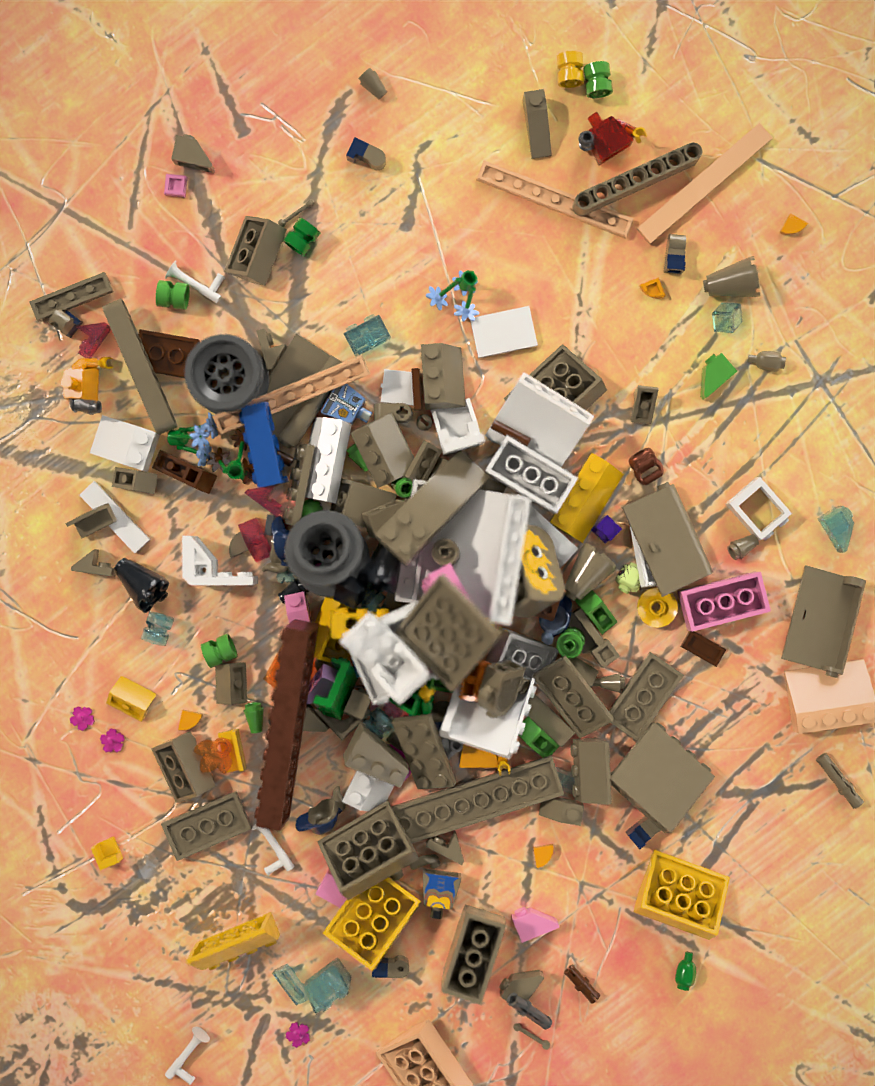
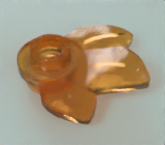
[193,737,232,774]

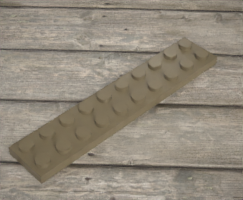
[391,755,564,843]

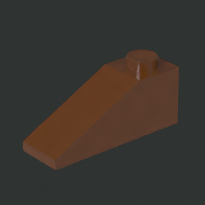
[152,450,217,494]

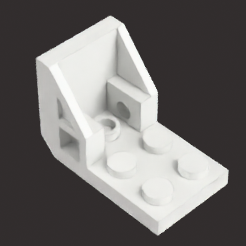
[431,398,485,455]
[182,536,258,585]
[340,611,430,704]

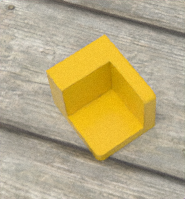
[91,837,123,871]

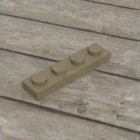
[29,272,114,321]

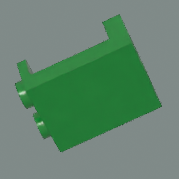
[313,657,358,720]

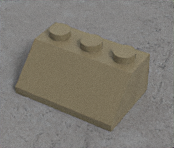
[224,216,287,286]
[421,343,466,410]
[350,412,414,488]
[151,731,216,803]
[570,737,611,805]

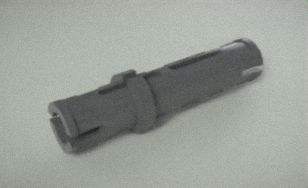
[507,993,552,1030]

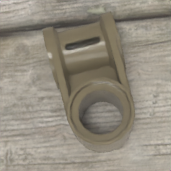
[374,403,413,423]

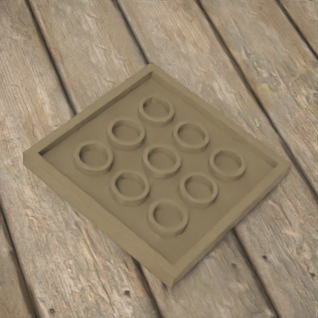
[395,573,502,692]

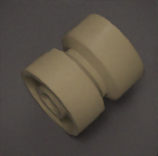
[431,538,460,567]

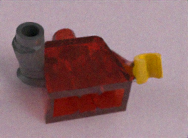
[578,112,647,166]

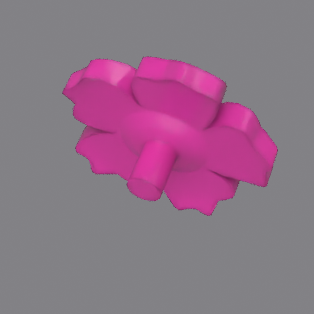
[69,706,95,731]
[100,728,125,752]
[285,1022,310,1048]

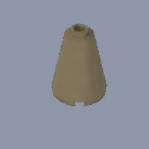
[703,256,760,297]
[565,543,617,601]

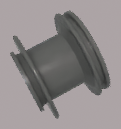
[185,334,269,414]
[285,510,370,597]

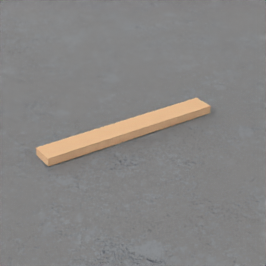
[637,123,772,244]
[476,160,634,239]
[212,355,370,435]

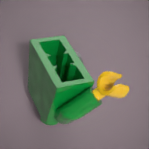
[388,684,435,716]

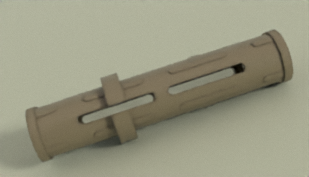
[816,753,864,809]

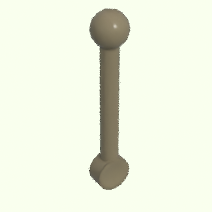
[278,200,314,227]
[513,1023,550,1050]

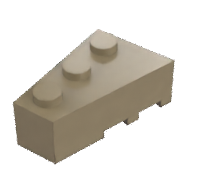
[343,721,409,788]

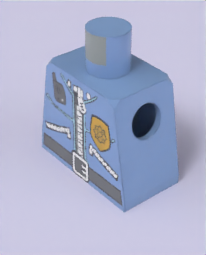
[321,384,372,425]

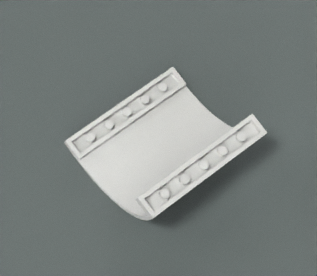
[394,479,531,625]

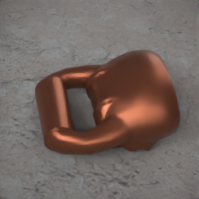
[628,447,664,485]

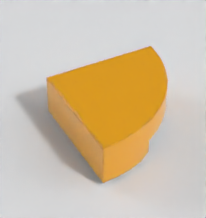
[779,213,808,235]
[639,277,666,299]
[178,709,203,730]
[533,844,554,868]

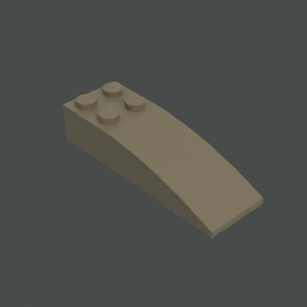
[375,450,491,567]

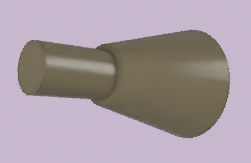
[593,673,625,693]

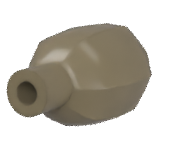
[747,351,786,372]

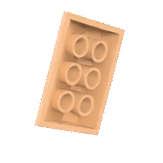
[784,659,875,734]
[376,1019,474,1086]

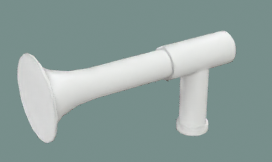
[165,260,225,303]
[252,824,294,876]
[165,1026,210,1085]

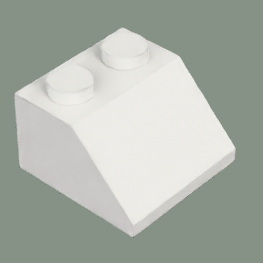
[342,771,394,811]

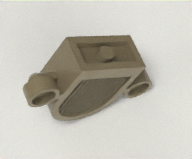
[478,660,530,718]

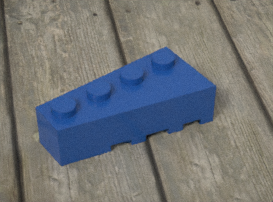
[239,402,289,488]

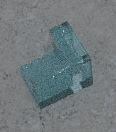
[712,302,743,333]

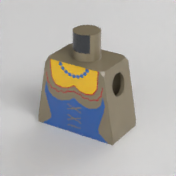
[423,868,461,919]

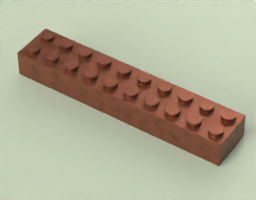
[254,619,319,832]

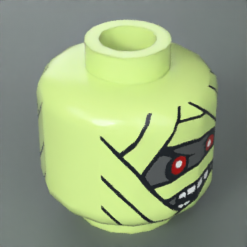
[616,562,641,594]

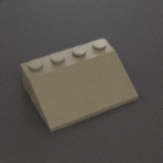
[504,344,607,410]
[317,800,419,900]

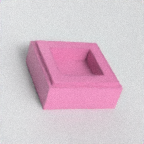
[164,174,187,198]

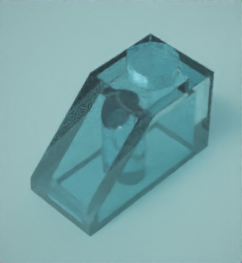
[817,505,854,553]

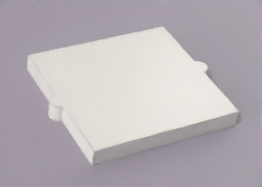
[380,369,414,406]

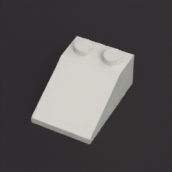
[90,415,160,472]
[486,626,558,685]

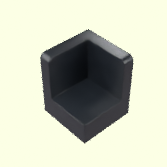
[333,576,367,609]

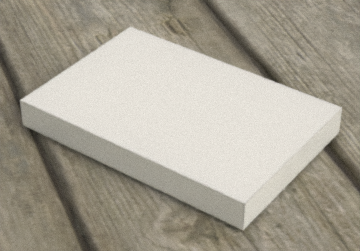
[470,306,538,359]

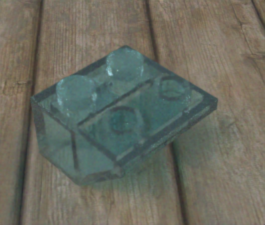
[303,957,352,1014]

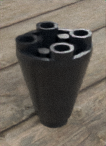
[357,544,401,594]
[114,558,169,613]

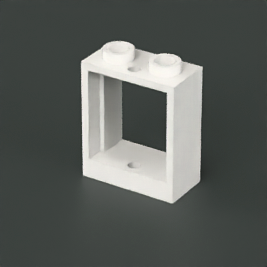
[726,477,792,540]

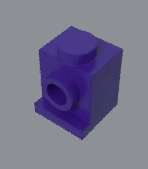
[591,515,622,544]

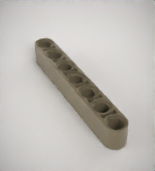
[572,142,703,216]
[102,298,178,435]

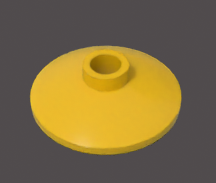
[637,587,678,628]

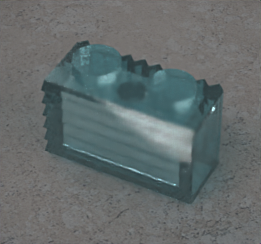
[343,314,391,357]

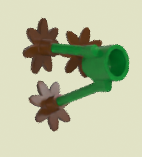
[206,429,254,484]

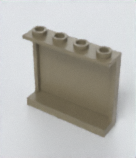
[610,722,715,833]

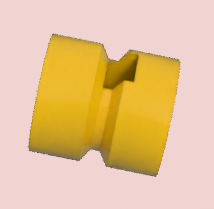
[557,51,584,88]

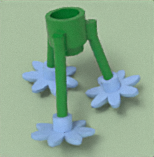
[426,270,479,322]
[167,412,218,467]

